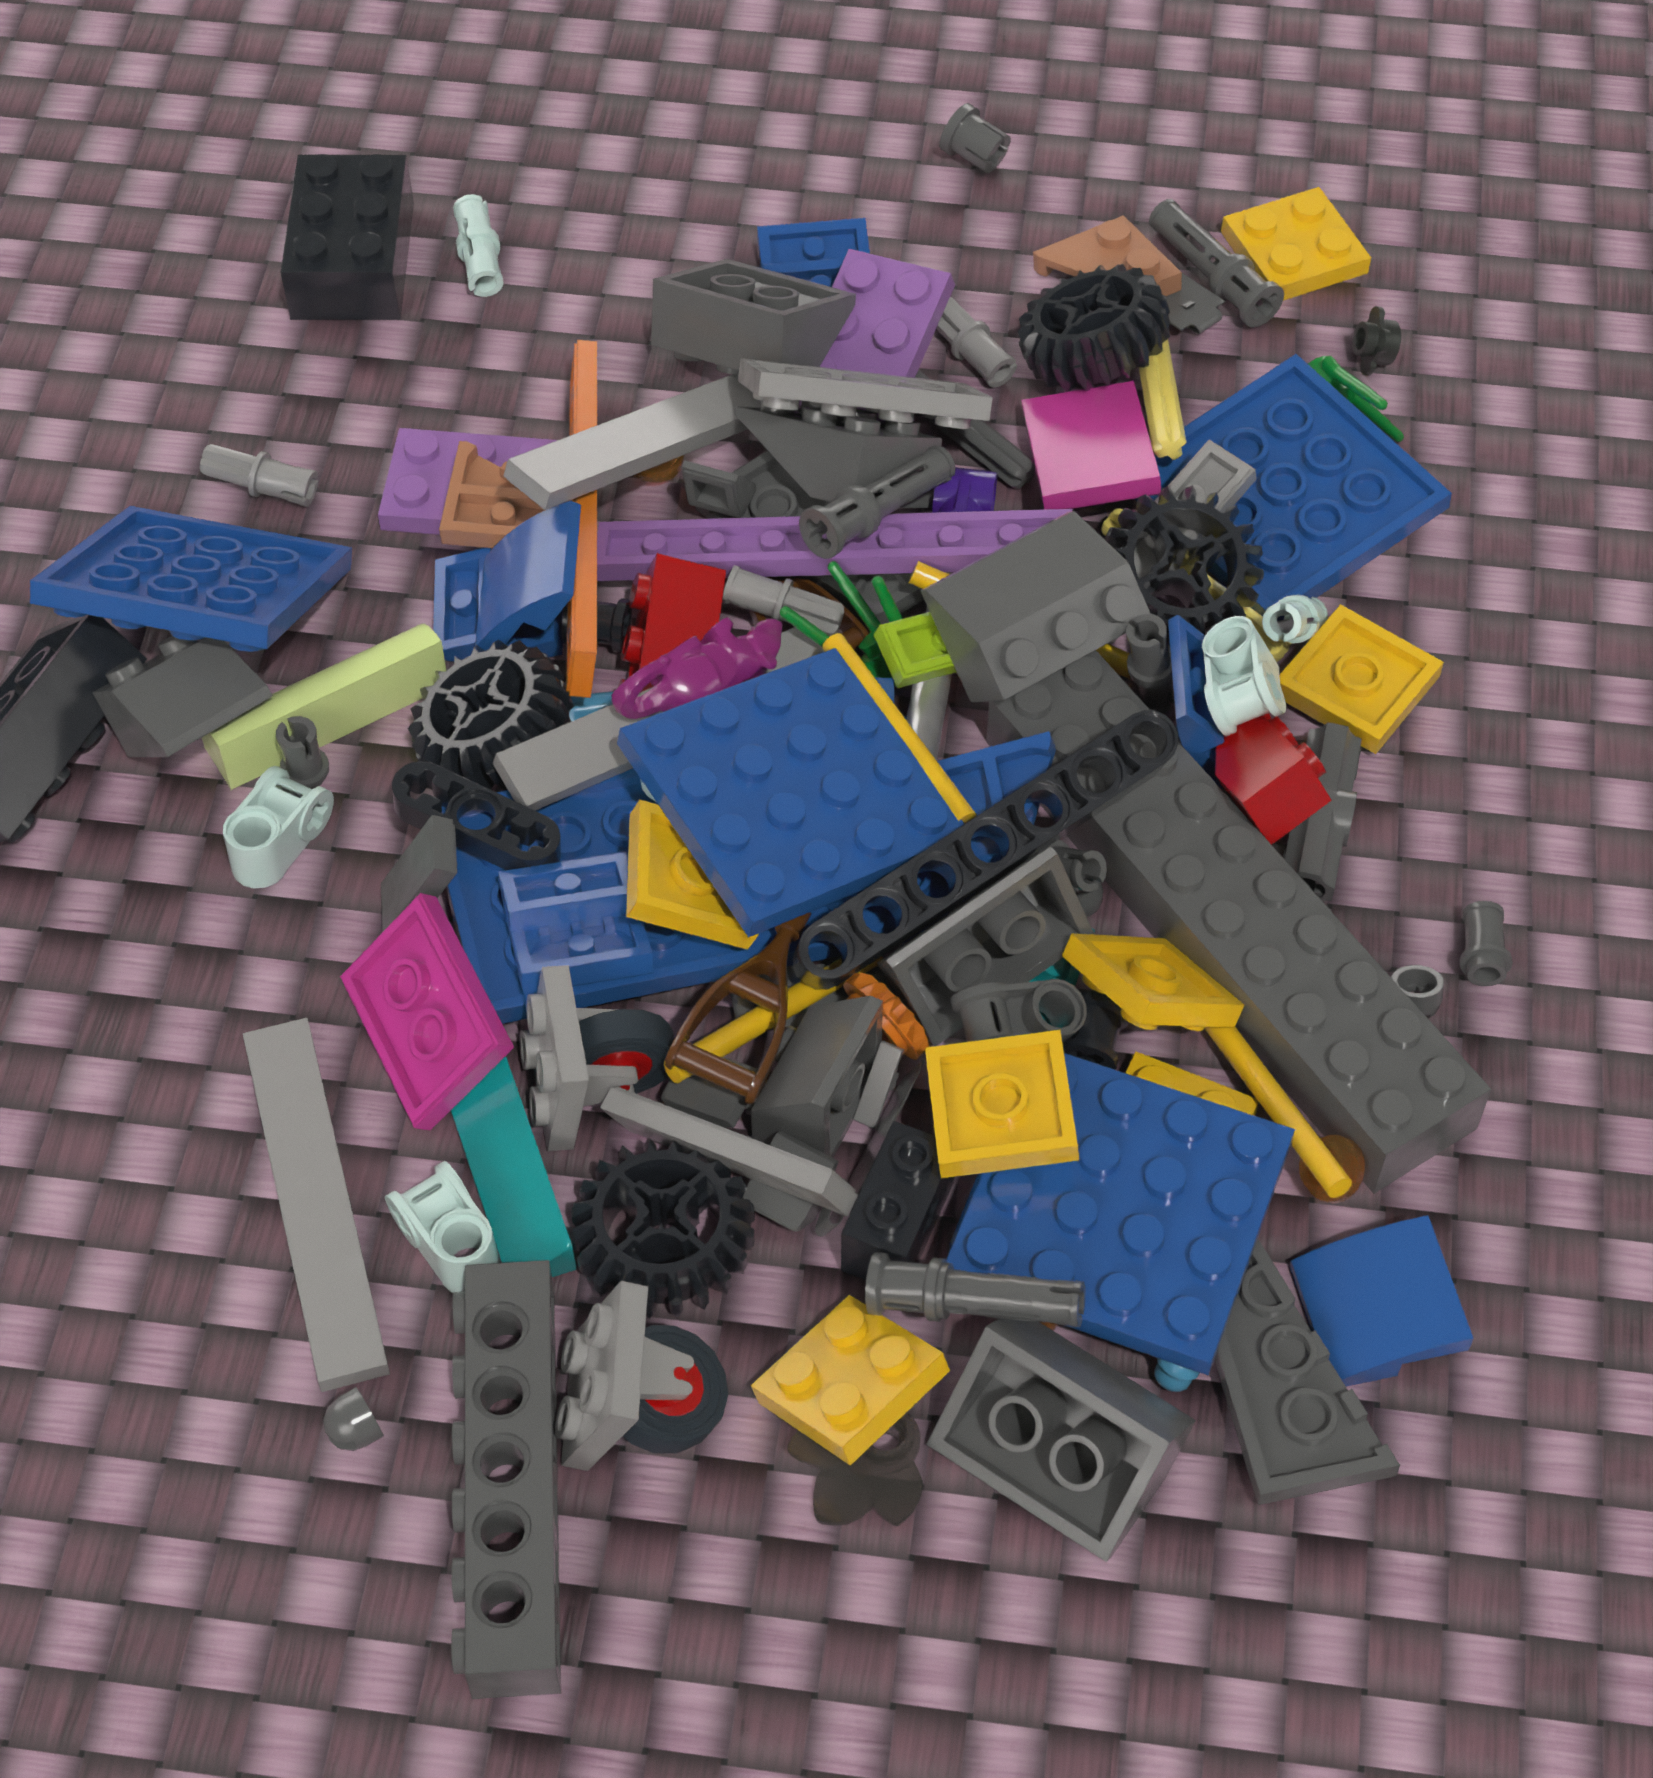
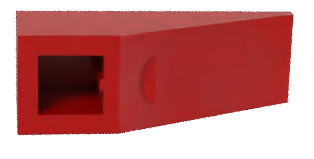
[617,553,726,692]
[1215,713,1332,845]

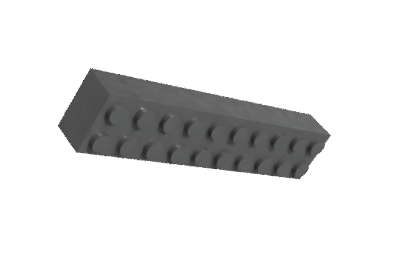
[986,650,1492,1194]

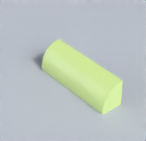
[202,623,447,790]

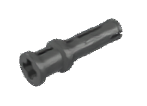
[1149,199,1284,328]
[799,445,955,559]
[865,1252,1086,1327]

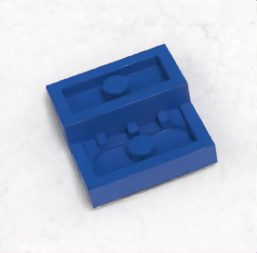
[757,218,870,287]
[475,500,581,651]
[433,548,563,662]
[1168,615,1224,789]
[498,852,654,994]
[1289,1215,1474,1387]

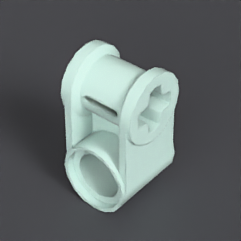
[1202,616,1286,736]
[223,766,334,888]
[385,1161,500,1293]

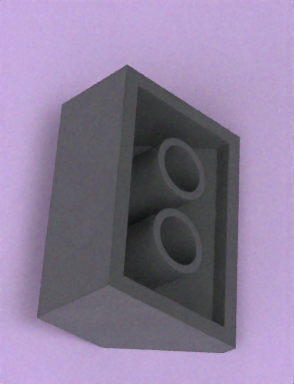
[651,259,856,374]
[920,511,1151,703]
[877,847,1095,1046]
[926,1318,1196,1562]

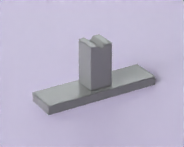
[854,1040,904,1128]

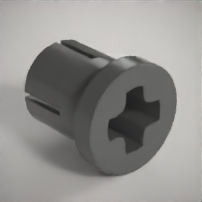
[939,103,1011,173]

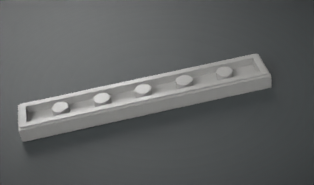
[504,374,761,510]
[493,620,824,810]
[243,1018,390,1392]

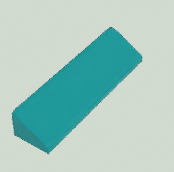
[451,1056,576,1277]

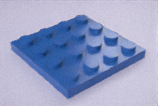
[1135,354,1452,621]
[30,506,352,652]
[617,648,964,937]
[946,1053,1295,1376]

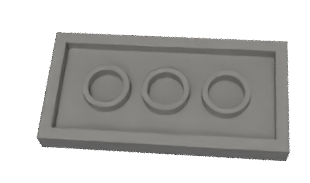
[738,358,993,429]

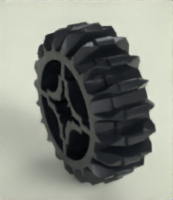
[1018,264,1171,391]
[1105,485,1264,647]
[407,639,575,791]
[570,1136,755,1319]

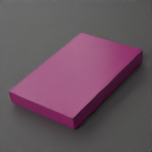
[1021,381,1161,510]
[340,893,514,1130]

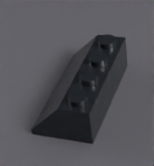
[0,615,147,843]

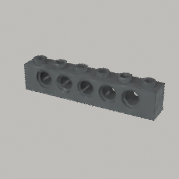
[451,1260,561,1699]

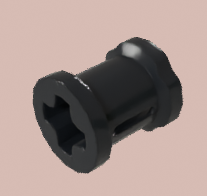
[561,598,632,653]
[1062,991,1128,1070]

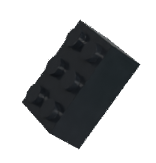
[280,154,414,320]

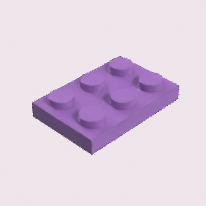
[799,249,955,425]
[378,428,557,535]

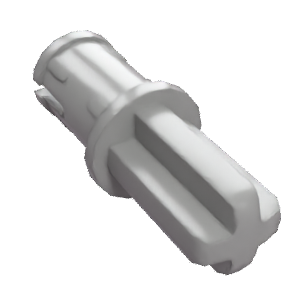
[936,297,1017,388]
[200,444,318,507]
[722,565,844,636]

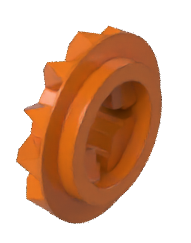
[843,972,929,1060]

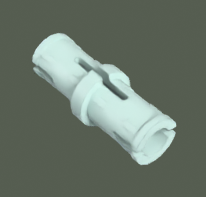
[453,194,504,297]
[1262,594,1328,644]

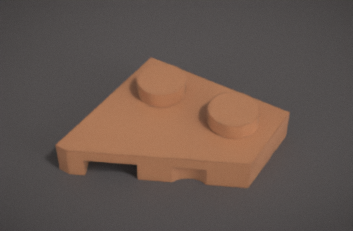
[1033,215,1182,296]
[439,441,565,548]

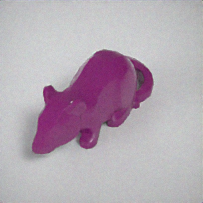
[611,617,782,719]

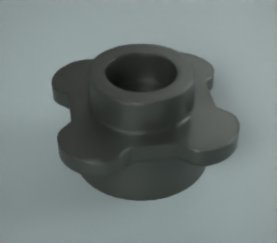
[1352,306,1401,375]

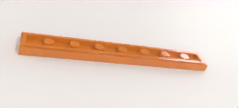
[566,340,597,698]

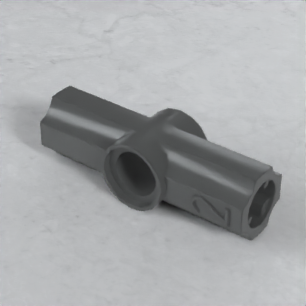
[1283,723,1362,901]

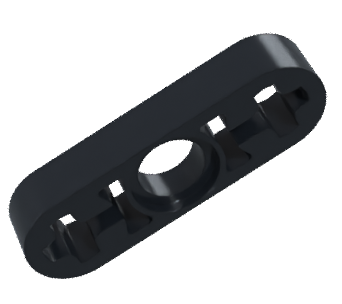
[392,761,561,870]

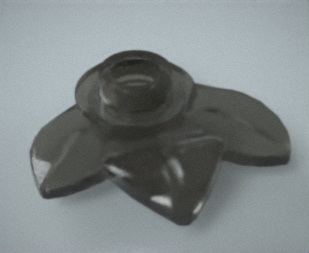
[787,1412,923,1526]

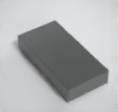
[381,815,457,932]

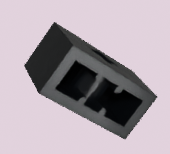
[841,1120,955,1280]

